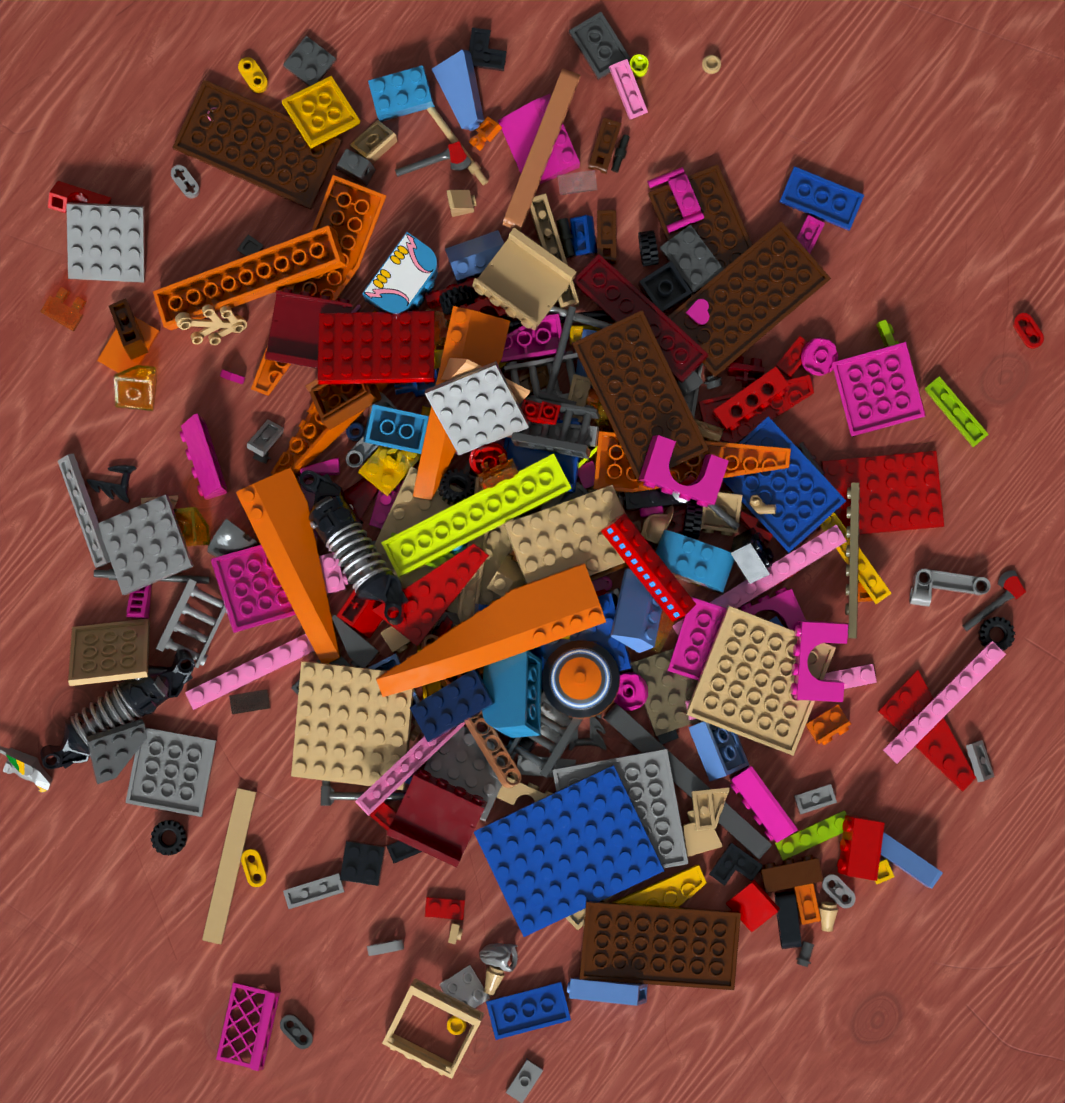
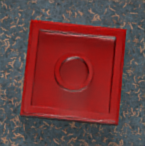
[726,880,780,933]

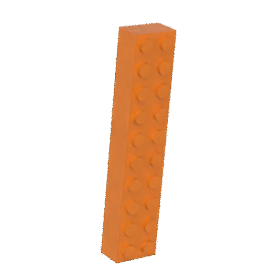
[153,225,346,331]

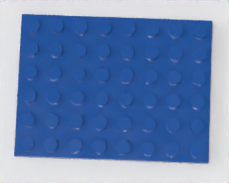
[474,765,664,937]

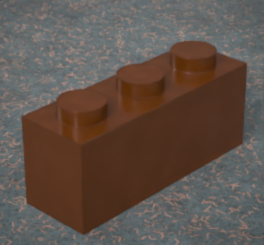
[760,855,823,893]

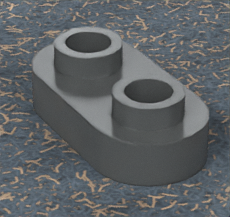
[280,1014,313,1049]

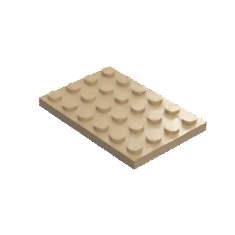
[504,485,625,584]

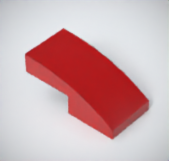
[739,511,772,543]

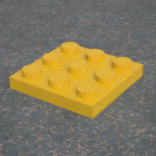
[282,76,360,149]

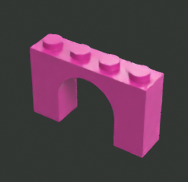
[638,435,729,507]
[740,587,806,631]
[791,620,848,702]

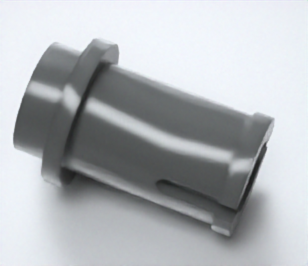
[796,941,814,967]

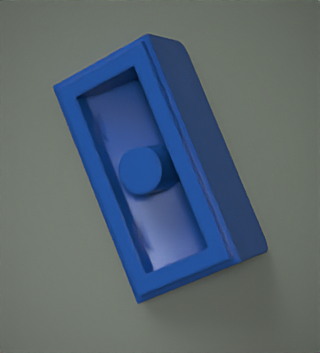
[570,215,597,256]

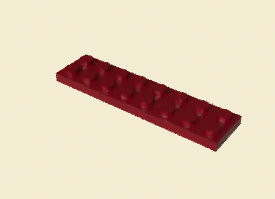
[573,254,709,383]

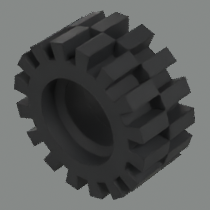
[638,230,659,267]
[439,285,475,315]
[438,469,475,505]
[683,503,703,539]
[978,617,1016,651]
[150,820,187,856]

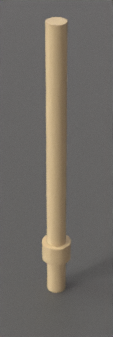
[427,107,489,185]

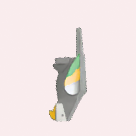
[0,746,53,792]

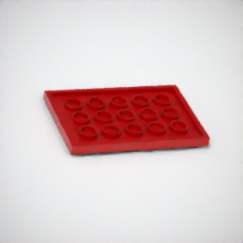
[317,311,435,384]
[821,451,944,535]

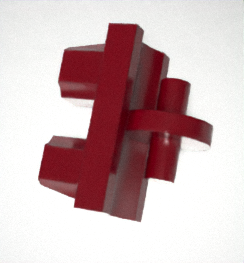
[728,356,764,387]

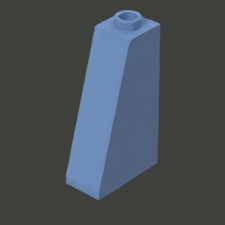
[432,49,484,131]
[881,833,943,889]
[567,977,648,1006]

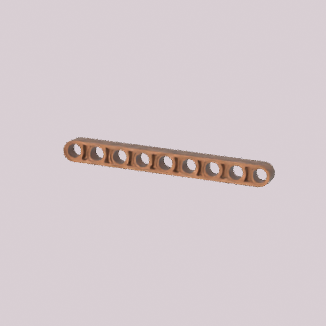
[502,68,581,232]
[420,635,521,788]

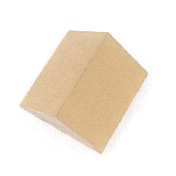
[350,120,397,164]

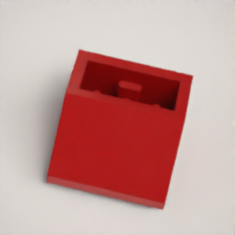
[337,589,383,638]

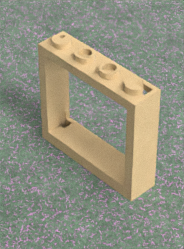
[382,978,484,1079]

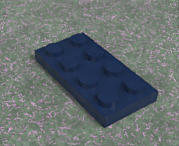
[410,669,494,742]

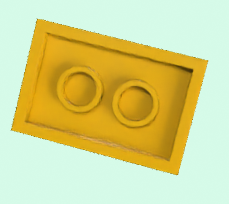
[358,446,421,497]

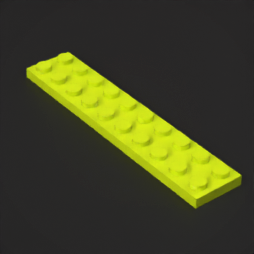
[381,454,572,578]

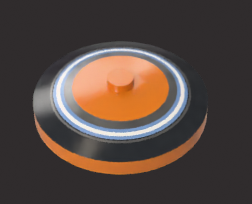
[542,640,620,719]

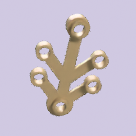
[175,304,247,345]

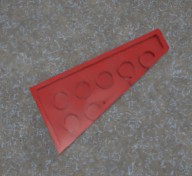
[698,375,814,444]
[372,543,489,646]
[878,670,976,792]

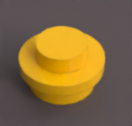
[447,1016,466,1035]

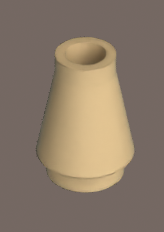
[819,902,838,932]
[484,965,505,995]

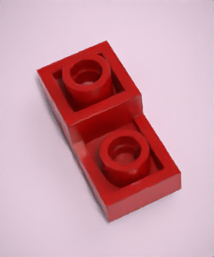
[521,399,561,425]

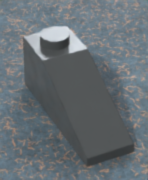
[332,615,380,668]

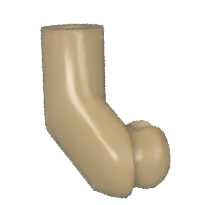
[750,495,776,514]

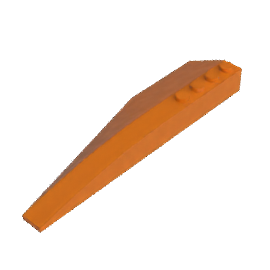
[251,175,386,396]
[376,563,606,697]

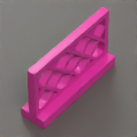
[216,982,280,1071]

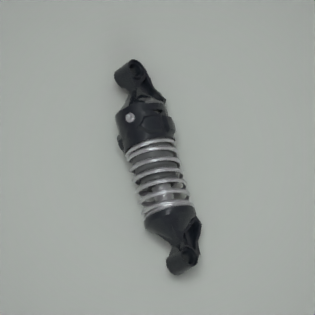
[299,470,409,625]
[40,649,195,769]

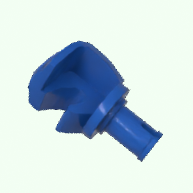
[394,368,439,397]

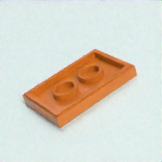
[97,316,160,380]

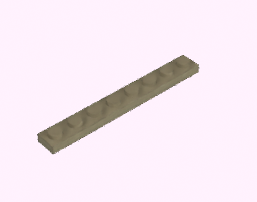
[845,483,860,639]

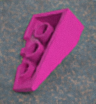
[500,314,565,363]

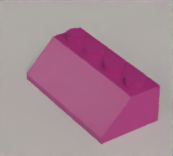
[730,766,798,843]

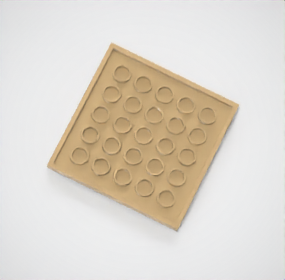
[685,605,836,756]
[291,661,414,790]

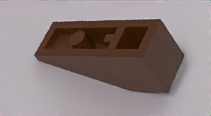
[109,298,148,360]

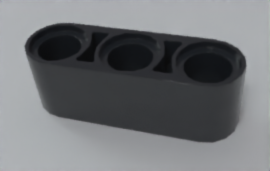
[774,891,802,949]

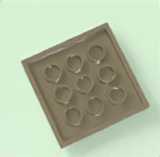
[631,648,701,736]

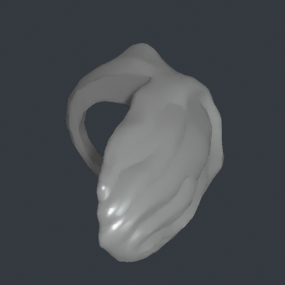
[479,943,518,972]

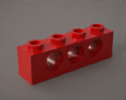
[712,367,789,431]

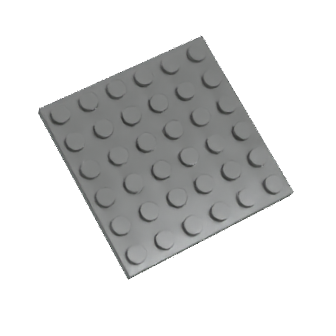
[552,748,688,868]

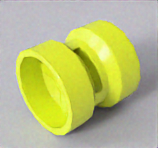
[630,54,649,78]

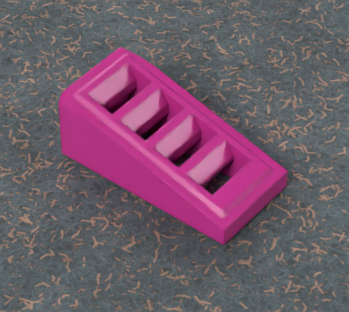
[300,458,340,476]
[126,585,151,619]

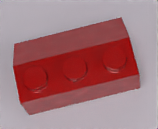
[837,815,885,881]

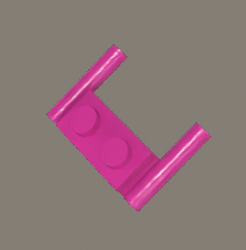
[647,167,704,233]

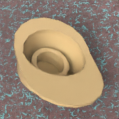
[641,505,674,549]

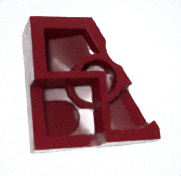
[344,478,379,520]

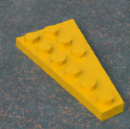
[611,864,707,907]

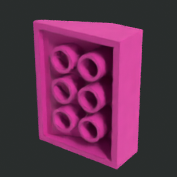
[498,94,580,185]
[180,413,228,500]

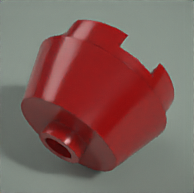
[469,442,507,478]

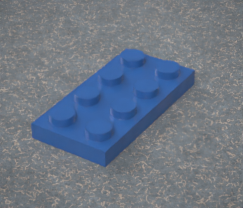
[779,166,864,231]
[486,982,571,1040]

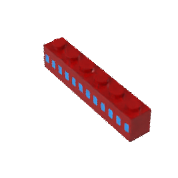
[601,513,696,622]

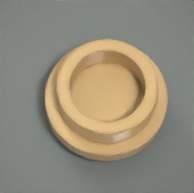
[702,55,721,74]

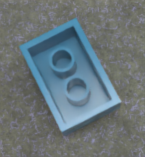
[368,65,435,122]
[363,404,429,454]

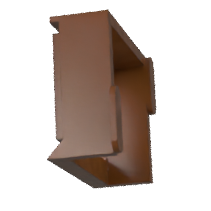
[305,379,382,430]

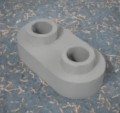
[822,874,856,908]

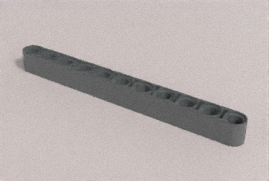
[603,703,772,859]

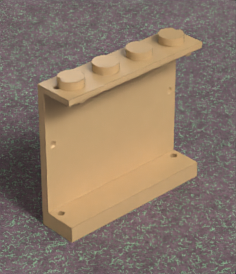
[472,228,576,331]

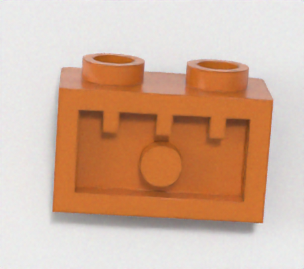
[805,704,852,745]

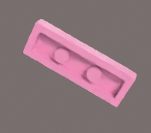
[609,59,648,120]

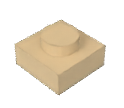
[448,922,463,944]

